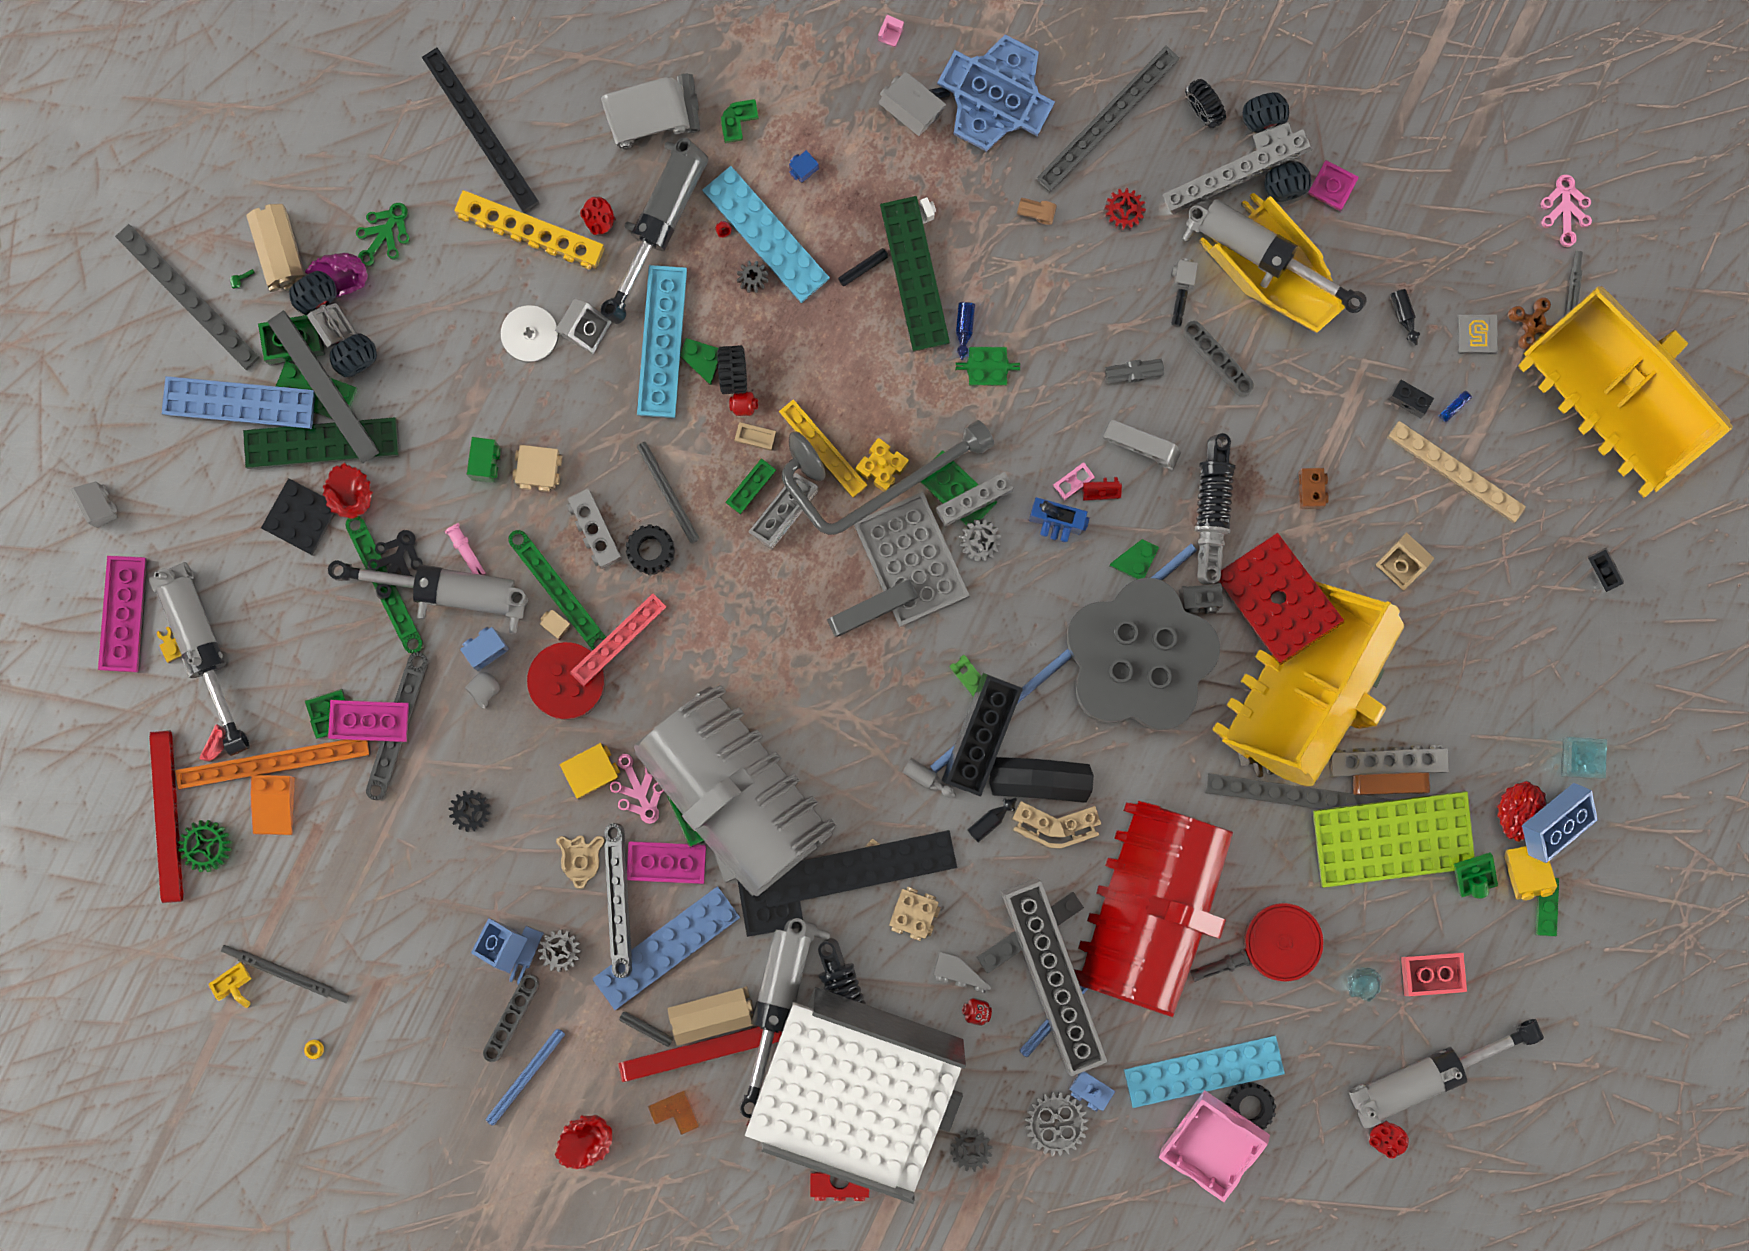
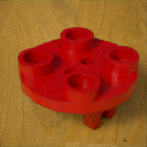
[580,197,616,235]
[1369,1120,1409,1159]

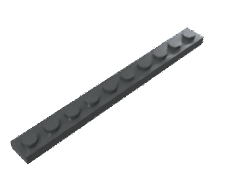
[1036,46,1179,192]
[115,224,260,371]
[1205,773,1394,809]

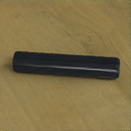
[838,248,888,286]

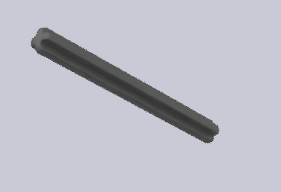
[637,442,699,543]

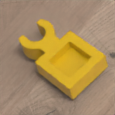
[157,626,181,663]

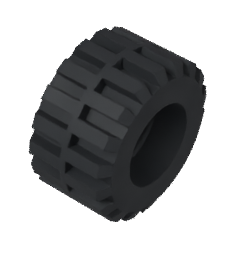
[717,345,747,394]
[626,524,675,575]
[1225,1082,1276,1130]

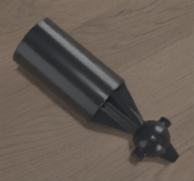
[1390,289,1420,346]
[967,798,1017,843]

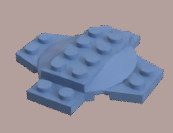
[937,35,1055,152]

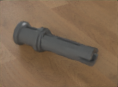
[1190,949,1250,982]

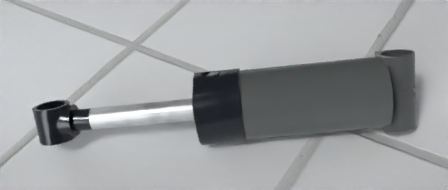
[600,138,708,324]

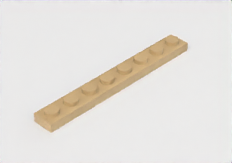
[1387,421,1526,523]

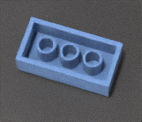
[1522,783,1598,863]

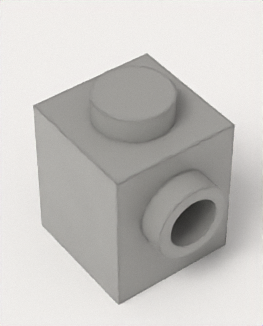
[1172,258,1198,289]

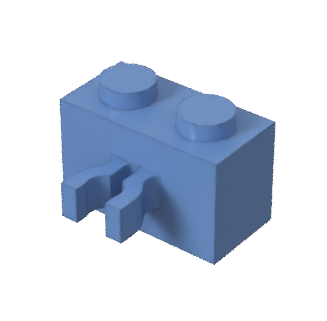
[1069,1071,1115,1112]

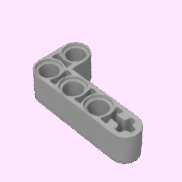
[1103,420,1181,470]

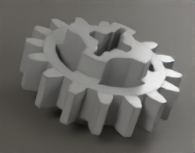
[959,519,1001,561]
[538,930,581,972]

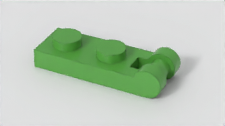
[949,655,982,697]

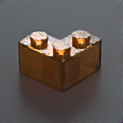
[648,1090,700,1135]

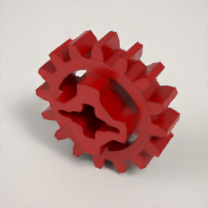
[1104,188,1146,230]

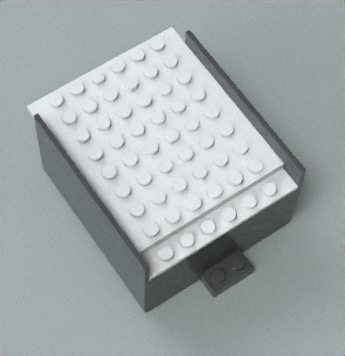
[745,987,966,1204]

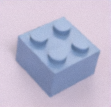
[460,627,510,671]
[471,918,528,973]

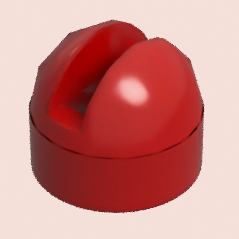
[715,221,732,238]

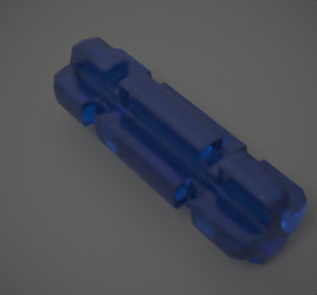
[1440,391,1472,422]

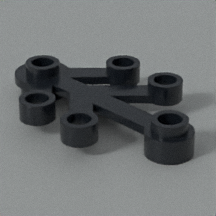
[367,530,423,599]

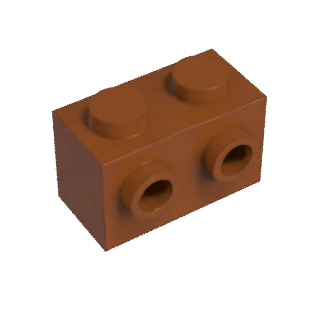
[1299,468,1329,509]

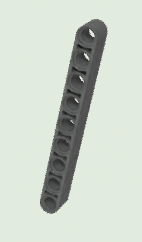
[268,310,379,463]

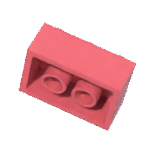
[1401,953,1467,996]

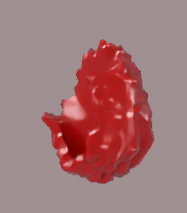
[323,463,373,519]
[1497,781,1547,842]
[555,1115,612,1169]

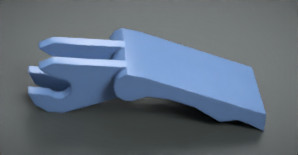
[509,926,544,985]

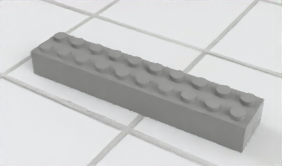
[1001,878,1107,1076]

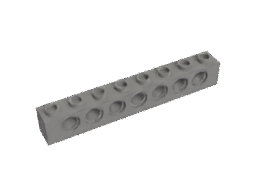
[1163,129,1313,214]

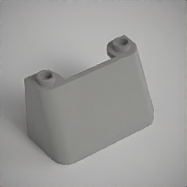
[601,77,690,149]

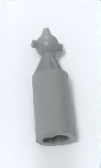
[902,758,956,797]

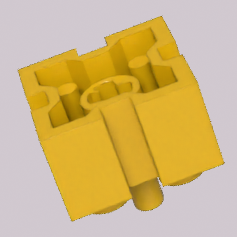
[855,438,909,492]

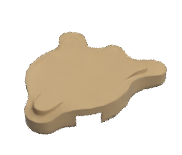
[556,835,605,889]

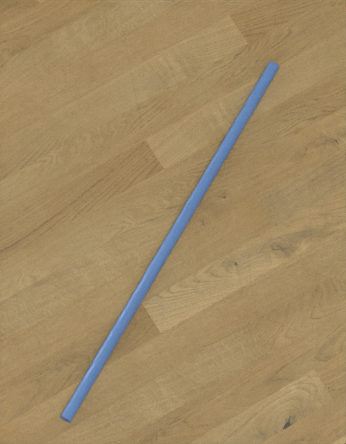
[930,544,1197,773]

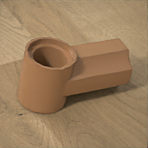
[1017,197,1057,225]

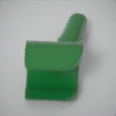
[230,269,255,289]

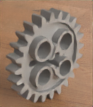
[1025,1092,1088,1156]

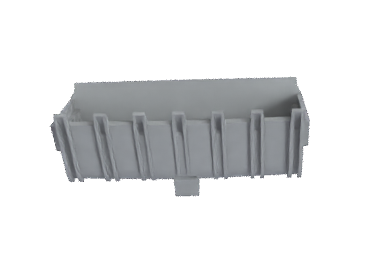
[634,685,837,896]

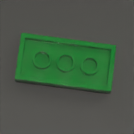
[275,361,357,420]
[920,450,997,528]

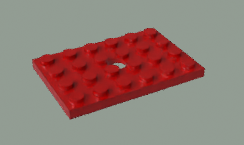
[1218,533,1344,665]

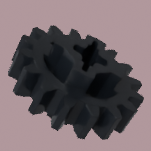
[448,790,491,832]

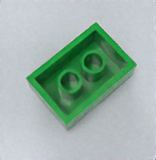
[258,315,325,365]

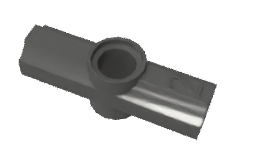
[677,73,700,133]
[1105,358,1164,384]

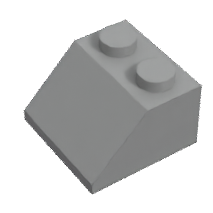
[555,298,612,353]
[70,481,118,528]

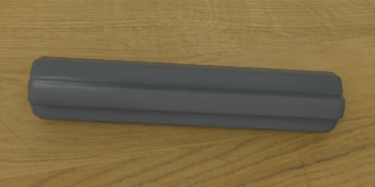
[619,1012,673,1047]

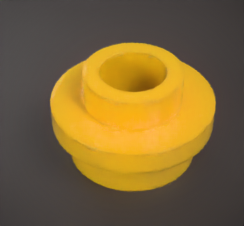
[304,1040,324,1059]

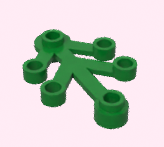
[356,203,410,266]

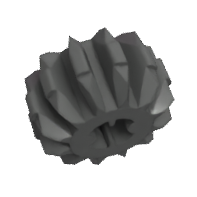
[737,261,769,293]

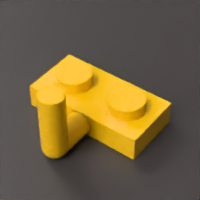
[208,962,251,1008]

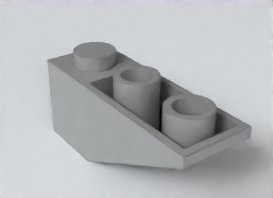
[933,952,991,993]

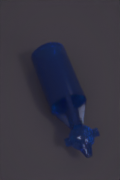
[956,302,975,360]

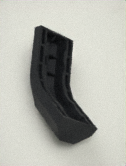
[989,757,1094,803]

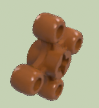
[1508,297,1554,350]

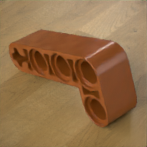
[1353,772,1430,795]

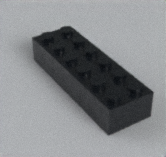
[941,673,1023,797]

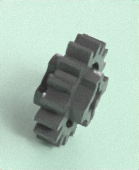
[950,1129,992,1172]

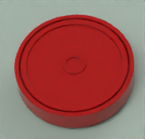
[527,642,605,720]
[1244,903,1323,982]

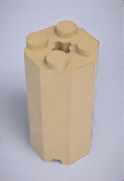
[246,204,306,292]
[667,986,754,1046]

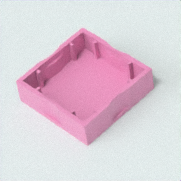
[1159,1090,1270,1202]

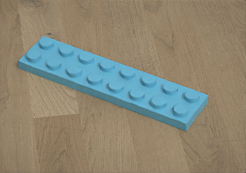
[702,166,830,303]
[637,265,687,418]
[1124,1036,1285,1108]

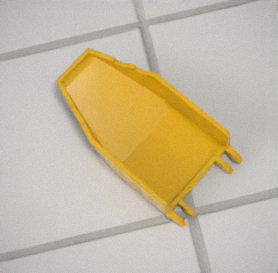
[1200,193,1345,333]

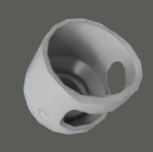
[465,672,500,709]

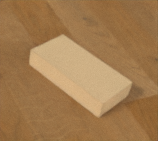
[734,422,776,451]

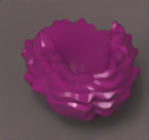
[305,253,368,298]

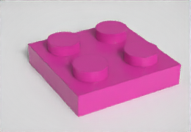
[1307,160,1359,212]

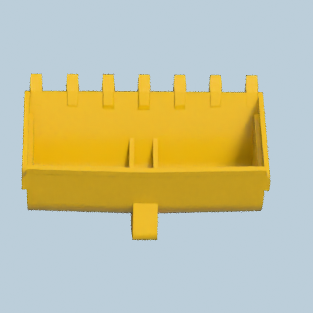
[1518,286,1733,498]
[1212,581,1404,786]

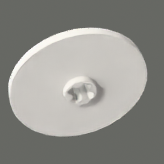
[501,305,558,362]

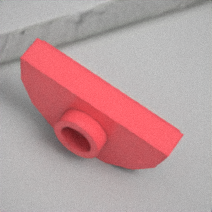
[199,724,226,762]

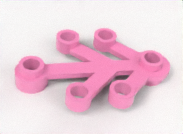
[1541,175,1592,247]
[610,754,664,824]

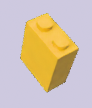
[559,743,621,799]
[1504,846,1557,900]

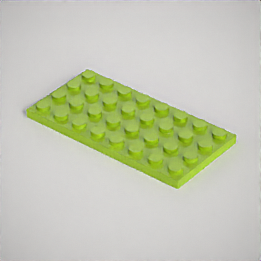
[1313,791,1475,888]

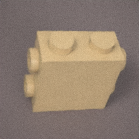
[513,445,562,492]
[889,887,941,941]

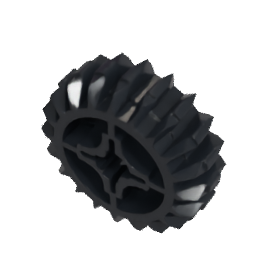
[1185,79,1226,128]

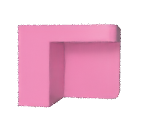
[878,15,904,47]

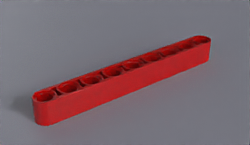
[149,730,184,903]
[618,1026,782,1082]

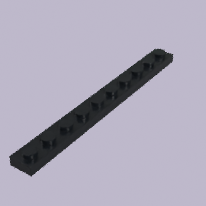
[422,47,539,213]

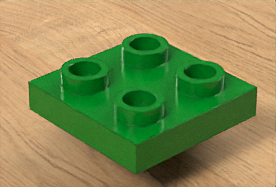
[1454,852,1498,899]

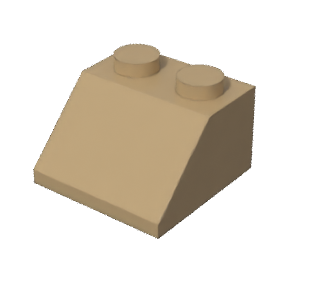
[1376,532,1435,591]

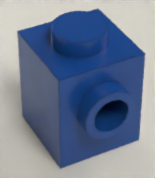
[789,150,819,183]

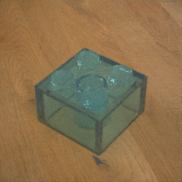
[1561,737,1607,779]

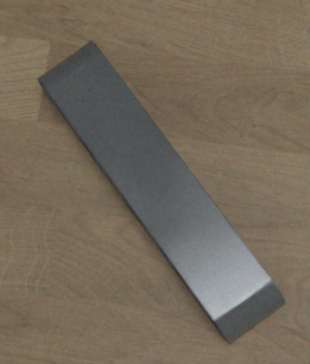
[1183,321,1254,397]
[827,580,918,637]
[483,975,540,1062]

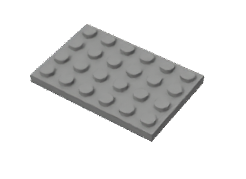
[854,492,970,627]

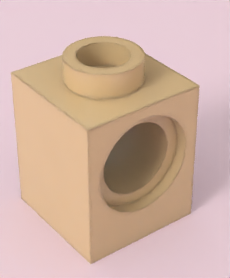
[540,610,572,640]

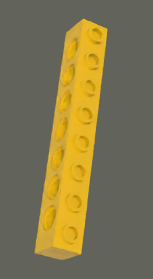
[454,190,605,270]

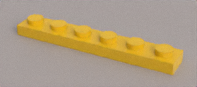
[779,399,867,498]

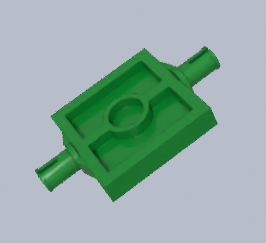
[955,347,1020,386]

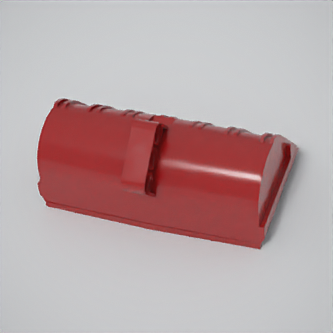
[1074,801,1233,1017]

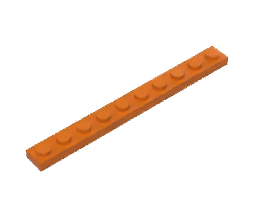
[175,740,370,789]

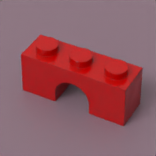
[810,1172,869,1201]

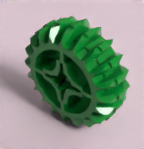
[178,820,232,872]

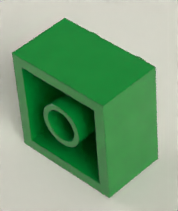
[466,437,502,483]

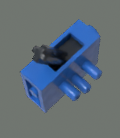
[1029,497,1090,542]

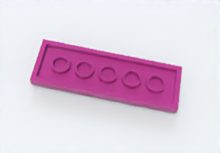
[98,556,147,673]

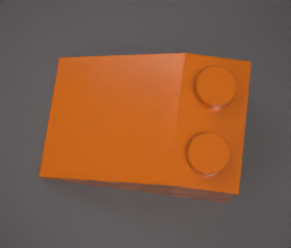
[251,775,295,835]

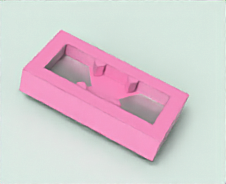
[1053,462,1095,501]

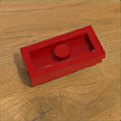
[1082,477,1122,501]

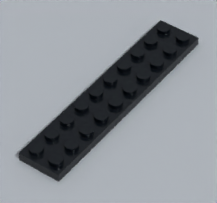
[765,830,957,908]

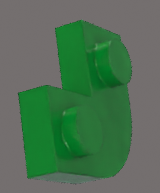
[721,99,759,143]

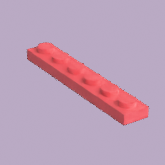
[570,594,666,686]

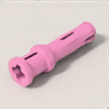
[444,523,486,575]

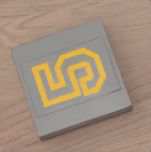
[1458,315,1498,353]

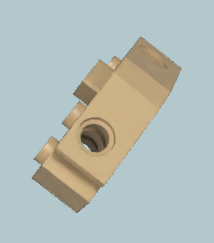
[1012,801,1101,849]

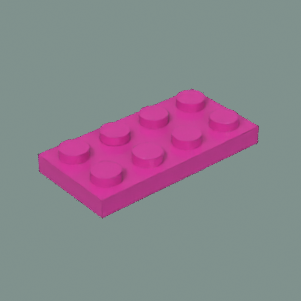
[328,700,409,742]
[627,842,706,884]

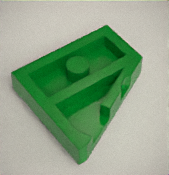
[680,338,718,385]
[1109,539,1159,579]

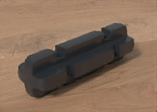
[1171,289,1188,326]

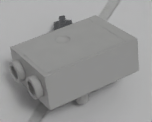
[879,71,951,136]

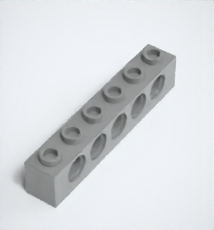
[1329,745,1449,777]

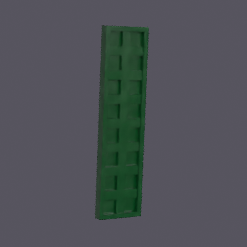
[880,196,950,352]
[243,417,399,469]

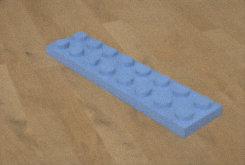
[162,376,316,429]
[592,886,741,1010]

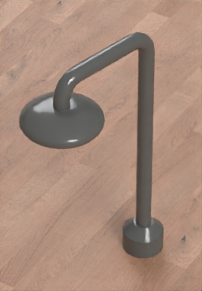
[782,420,994,535]

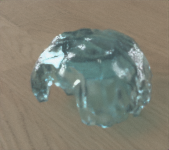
[1347,967,1382,1002]

